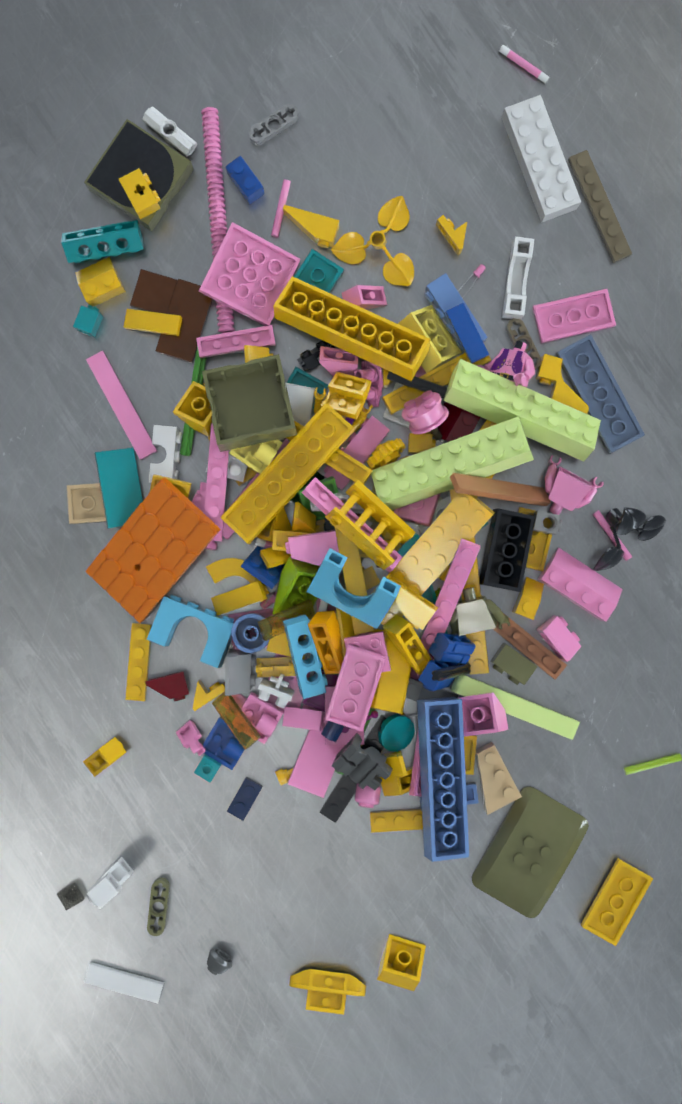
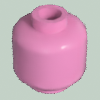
[355,784,381,808]

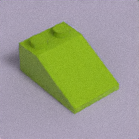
[272,557,320,618]

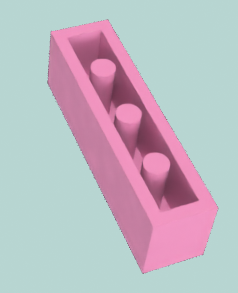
[324,416,390,491]

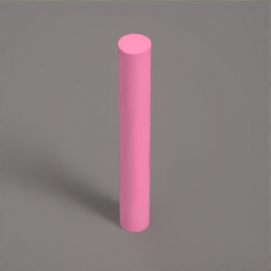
[271,179,291,238]
[593,510,632,561]

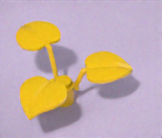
[331,196,414,286]

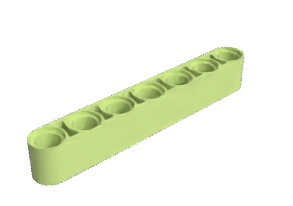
[450,675,580,740]

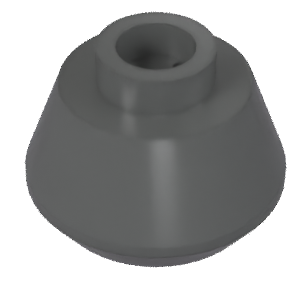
[207,948,232,975]

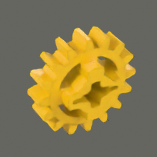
[366,438,406,470]

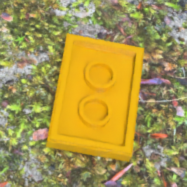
[518,507,552,572]

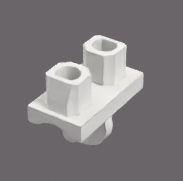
[258,674,295,708]

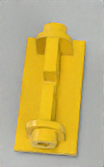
[256,657,296,678]

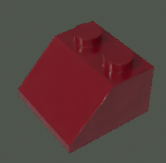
[431,402,481,443]

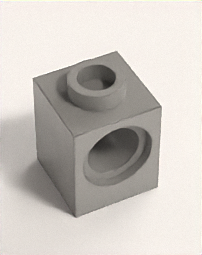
[533,511,562,535]

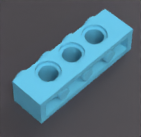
[283,615,328,699]

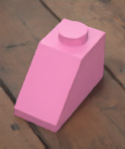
[342,285,387,310]
[319,346,358,377]

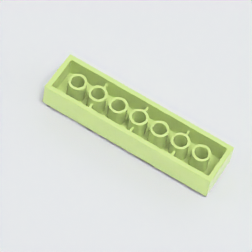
[443,359,601,462]
[371,416,534,511]

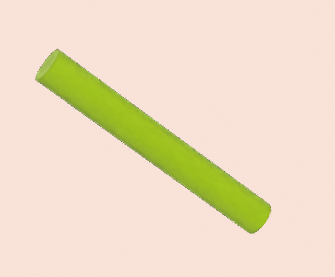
[624,753,682,775]

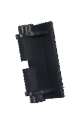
[297,340,335,372]

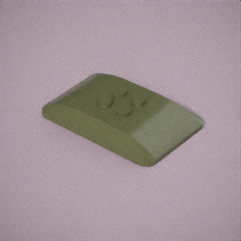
[471,786,589,918]

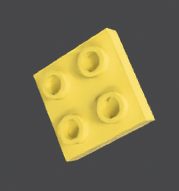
[229,439,283,474]

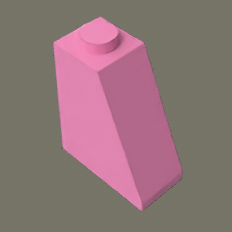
[285,530,339,566]

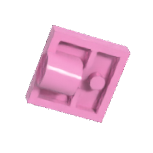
[344,631,391,672]
[231,692,284,744]

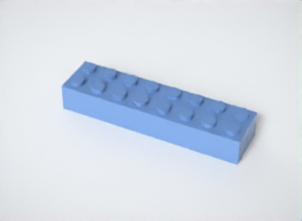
[417,697,469,862]

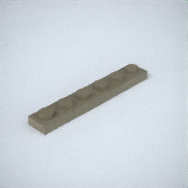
[568,150,632,263]

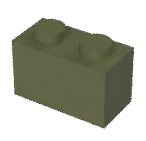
[491,643,538,685]

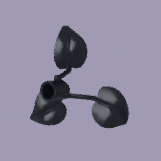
[593,507,666,571]

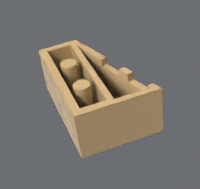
[475,742,522,815]

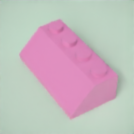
[538,547,622,622]

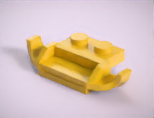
[289,969,366,1015]

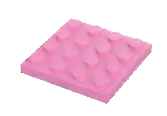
[199,222,301,326]

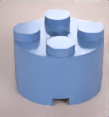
[231,613,272,653]

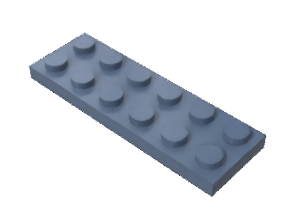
[556,334,645,454]

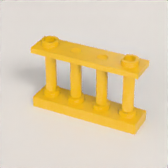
[325,480,416,570]

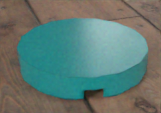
[378,714,415,752]

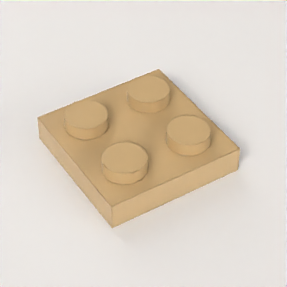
[67,483,106,524]

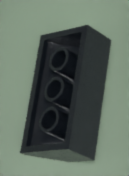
[479,508,536,592]

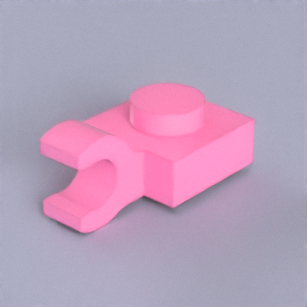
[176,720,206,756]

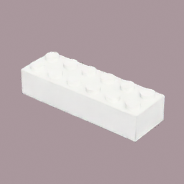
[501,95,581,223]

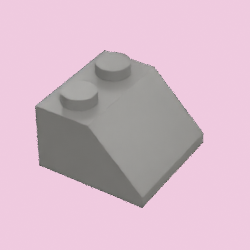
[225,649,256,696]

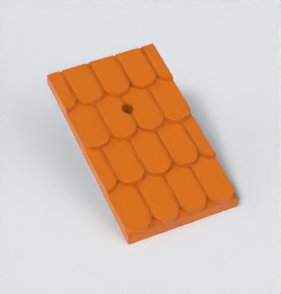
[85,477,221,623]

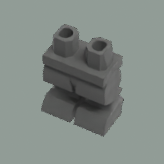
[332,733,392,790]

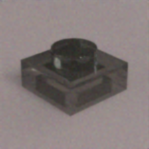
[57,882,85,910]

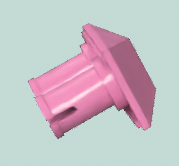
[354,361,384,407]

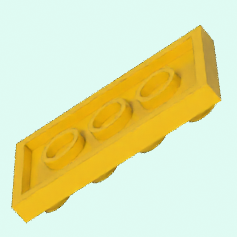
[581,858,653,946]

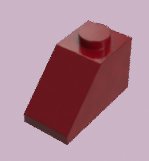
[145,671,189,701]

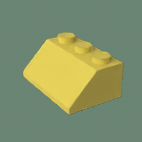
[398,305,462,373]

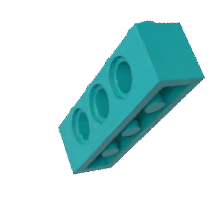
[61,219,143,263]

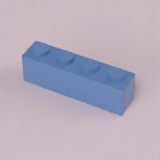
[425,273,488,351]

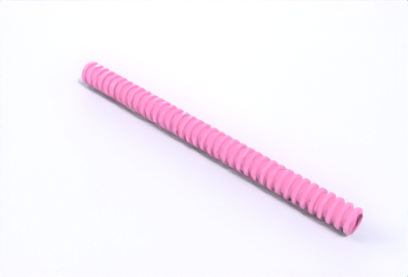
[201,107,235,333]

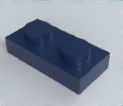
[227,777,263,821]

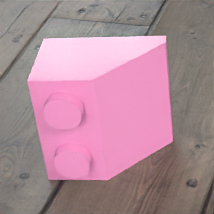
[536,615,581,662]
[459,692,509,736]

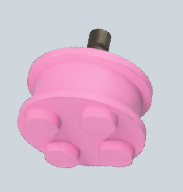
[402,390,449,440]

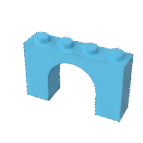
[307,548,401,629]
[147,594,234,668]

